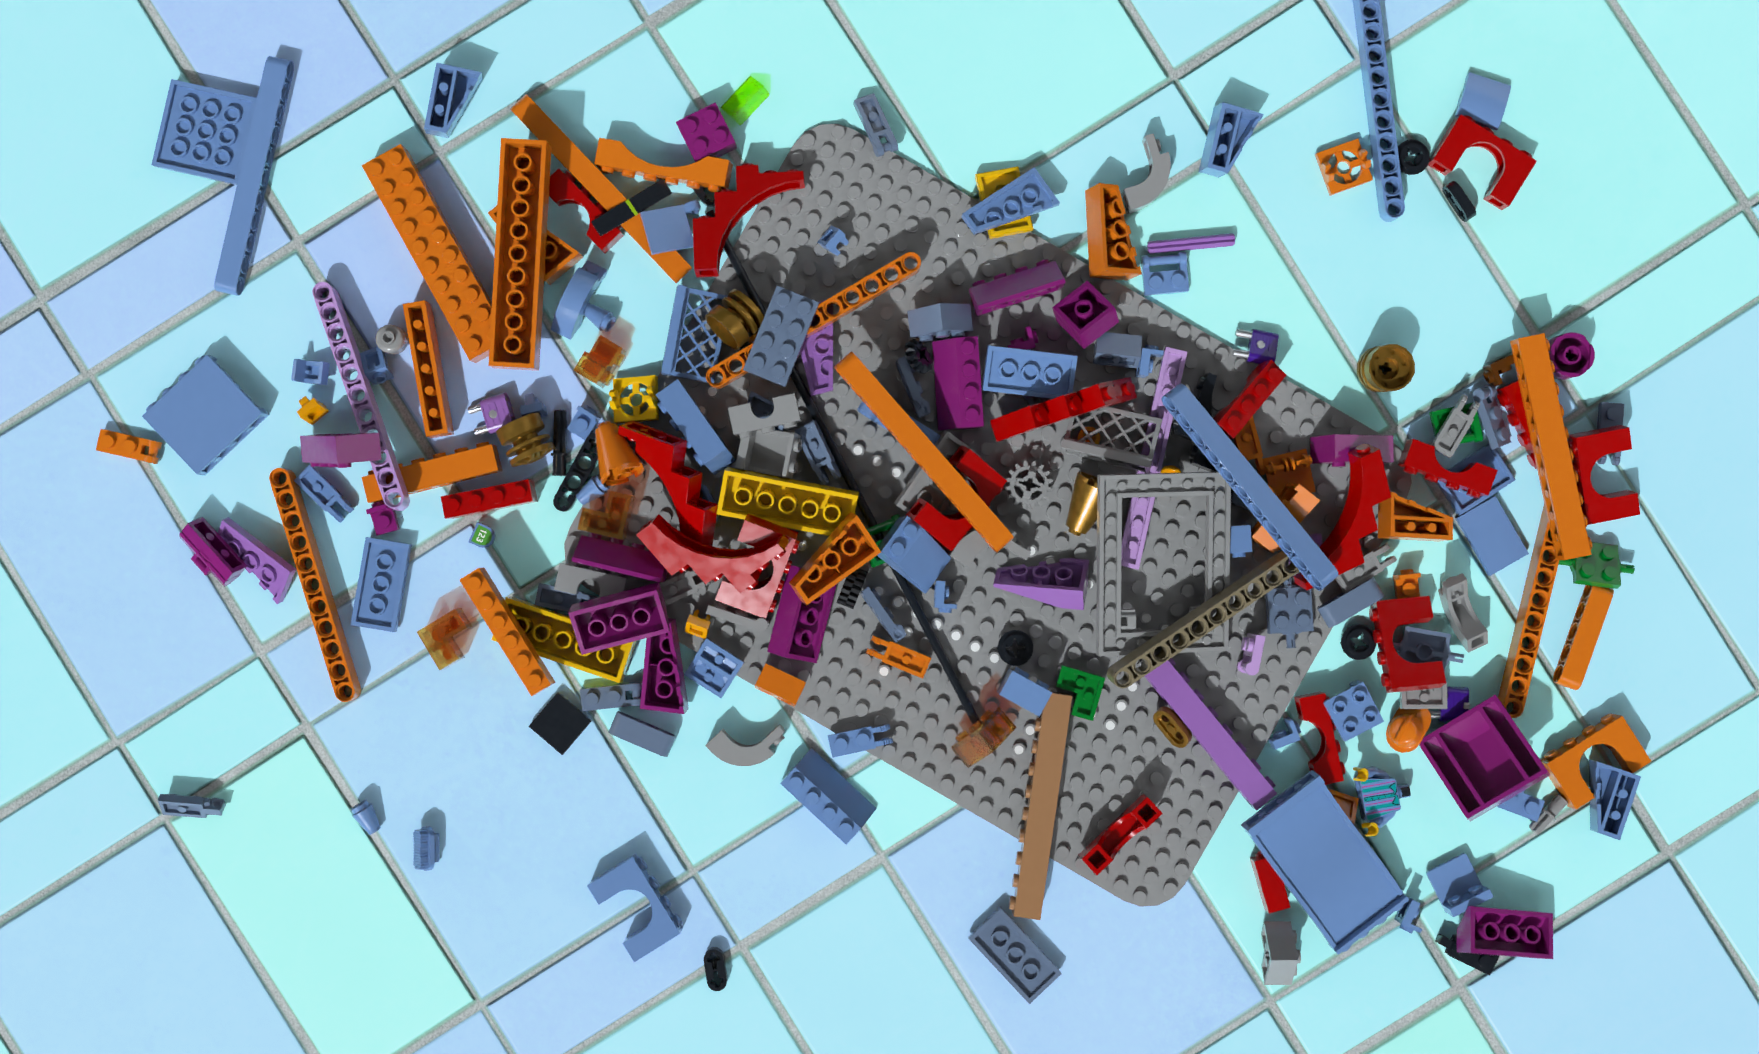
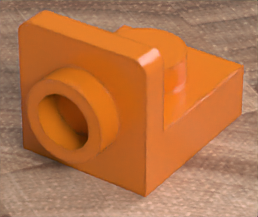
[1393,569,1421,599]

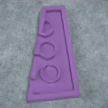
[800,300,833,396]
[218,517,296,605]

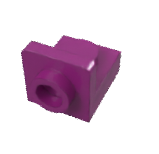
[1007,326,1038,350]
[366,501,400,536]

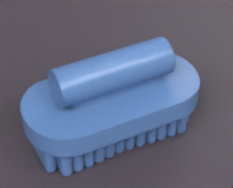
[413,826,439,871]

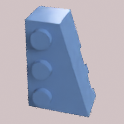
[424,62,483,138]
[1198,102,1264,178]

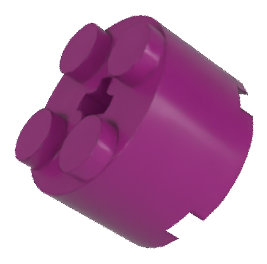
[1548,332,1595,380]

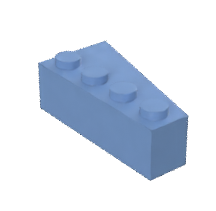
[656,379,736,475]

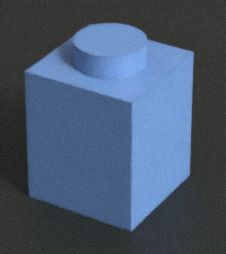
[1230,525,1252,558]

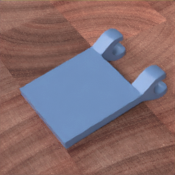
[640,200,701,255]

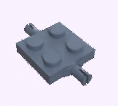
[1265,577,1314,648]
[1393,626,1464,673]

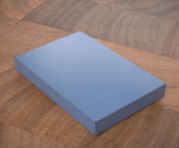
[1437,443,1516,516]
[1455,496,1529,576]

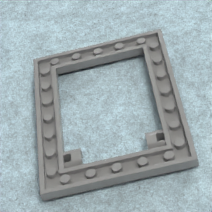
[1096,472,1231,656]

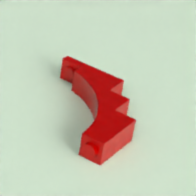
[618,421,718,546]
[1293,444,1391,590]

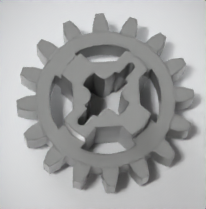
[1004,461,1053,509]

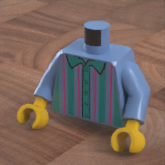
[1353,766,1411,837]

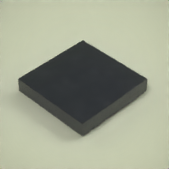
[528,692,592,755]

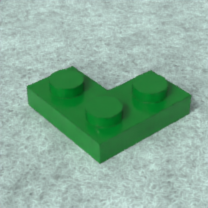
[1055,665,1105,721]

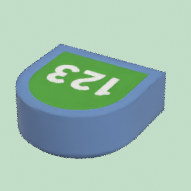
[468,522,496,548]

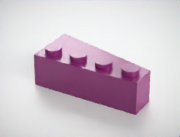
[300,433,382,468]
[640,618,689,714]

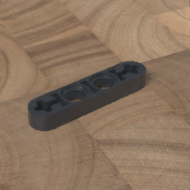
[553,433,598,512]

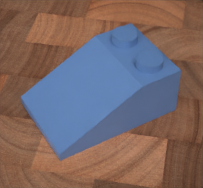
[877,516,951,594]

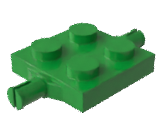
[1558,542,1635,589]

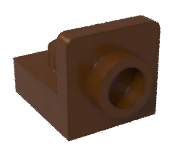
[1483,354,1514,386]

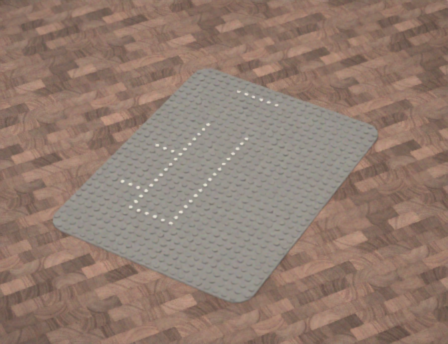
[564,124,1412,907]

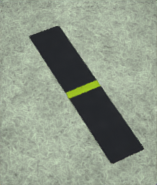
[591,179,672,236]

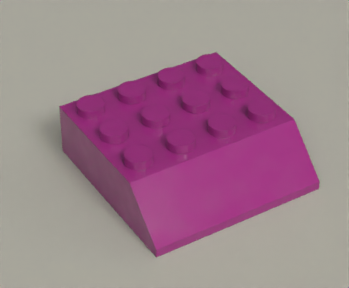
[1419,694,1550,822]

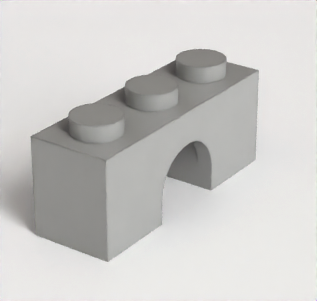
[728,393,801,439]
[554,560,628,597]

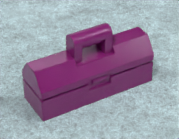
[179,517,247,587]

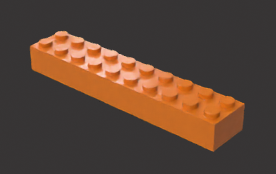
[488,138,552,371]
[361,144,492,363]

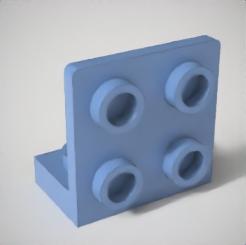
[1323,680,1384,742]
[1426,853,1494,917]

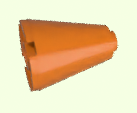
[595,421,645,486]

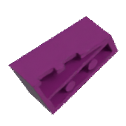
[1310,434,1394,467]

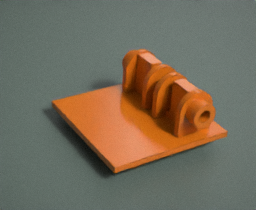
[1263,448,1316,496]

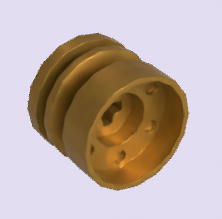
[705,289,764,350]
[1357,344,1415,392]
[496,413,555,467]

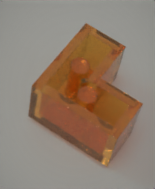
[574,335,626,388]
[578,491,635,540]
[417,608,473,670]
[951,707,1017,768]

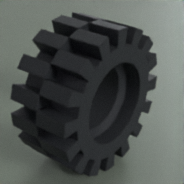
[836,568,868,609]

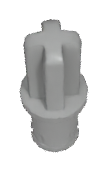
[1529,794,1568,835]

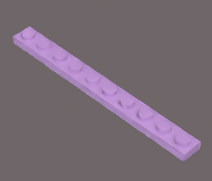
[1121,347,1187,570]

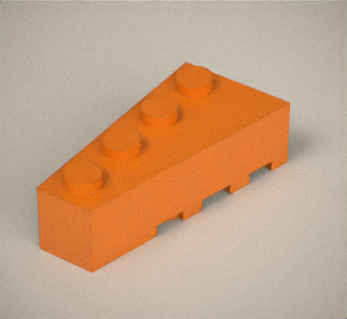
[1085,183,1142,281]
[488,205,583,285]
[789,512,881,605]

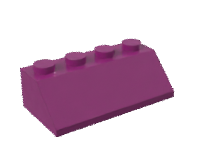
[969,259,1066,316]
[932,336,984,431]
[572,532,668,583]
[767,565,837,663]
[568,582,670,655]
[1457,906,1553,959]

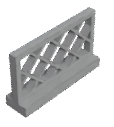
[1061,407,1162,473]

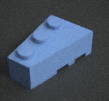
[1589,759,1641,840]

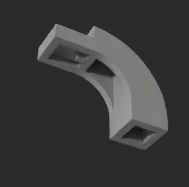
[1121,133,1171,214]
[949,529,1031,567]
[1438,573,1488,653]
[705,724,786,766]

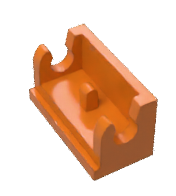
[755,663,806,707]

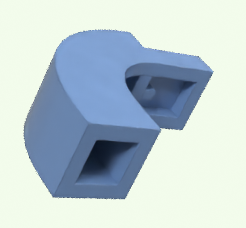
[551,260,607,340]

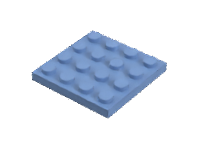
[151,79,257,185]

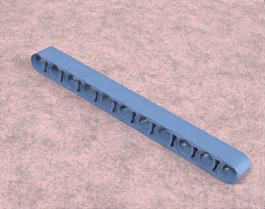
[1353,0,1405,222]
[214,56,294,296]
[1161,383,1338,591]

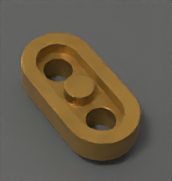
[1153,706,1192,748]

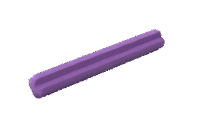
[1147,233,1235,254]

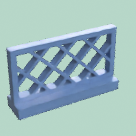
[660,284,728,383]

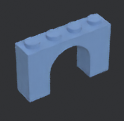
[587,854,683,962]

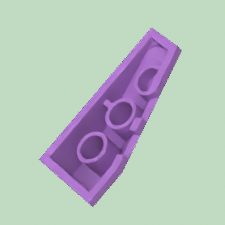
[993,558,1089,610]

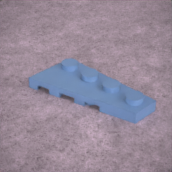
[961,167,1060,235]

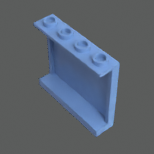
[142,355,269,476]

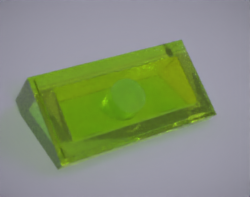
[720,75,770,126]

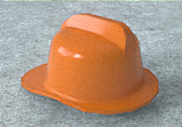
[1386,707,1431,753]

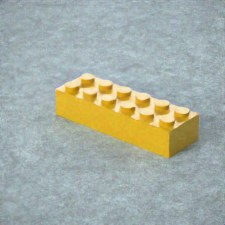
[717,467,859,536]
[491,597,637,683]

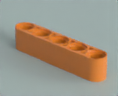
[1553,585,1614,691]

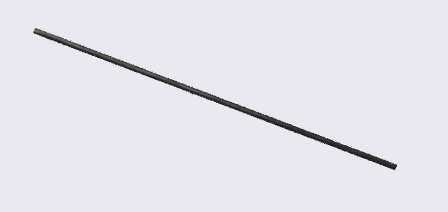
[706,210,992,747]

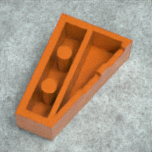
[1251,482,1320,553]
[1378,491,1453,542]

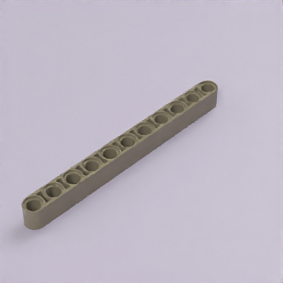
[1107,545,1319,688]

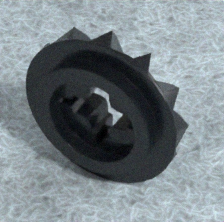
[1398,139,1430,176]
[904,339,933,374]
[1340,624,1377,660]
[997,630,1033,666]

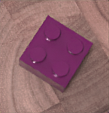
[676,102,737,162]
[1052,281,1119,349]

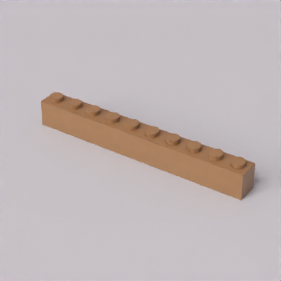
[1009,692,1072,920]

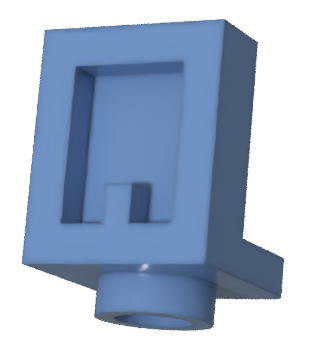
[1136,345,1164,378]
[360,347,394,385]
[567,405,600,440]
[933,580,957,613]
[1268,717,1301,750]
[1394,896,1422,934]

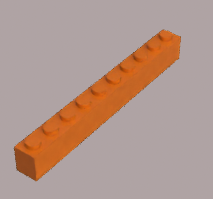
[1510,333,1592,560]

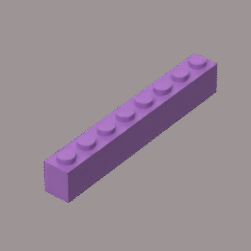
[1144,658,1277,811]

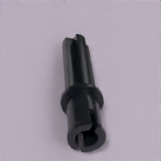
[551,410,569,476]

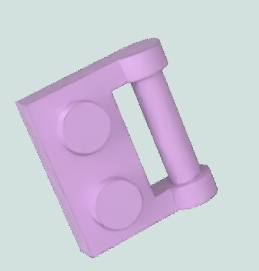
[1237,633,1266,675]

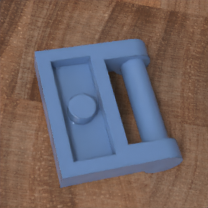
[1141,252,1189,296]

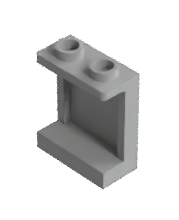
[735,430,802,479]

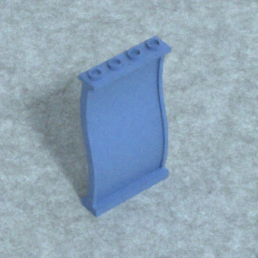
[1241,770,1409,955]

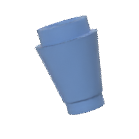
[584,303,616,332]
[576,474,610,505]
[351,800,381,835]

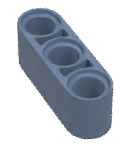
[1317,576,1385,628]
[608,711,676,757]

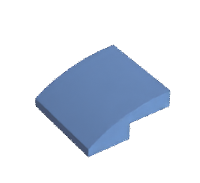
[1455,72,1511,131]
[684,638,744,698]

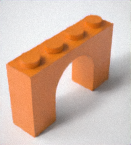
[1541,713,1651,809]

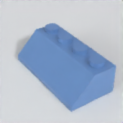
[780,748,877,845]

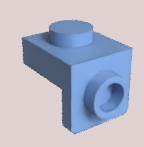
[291,359,330,385]

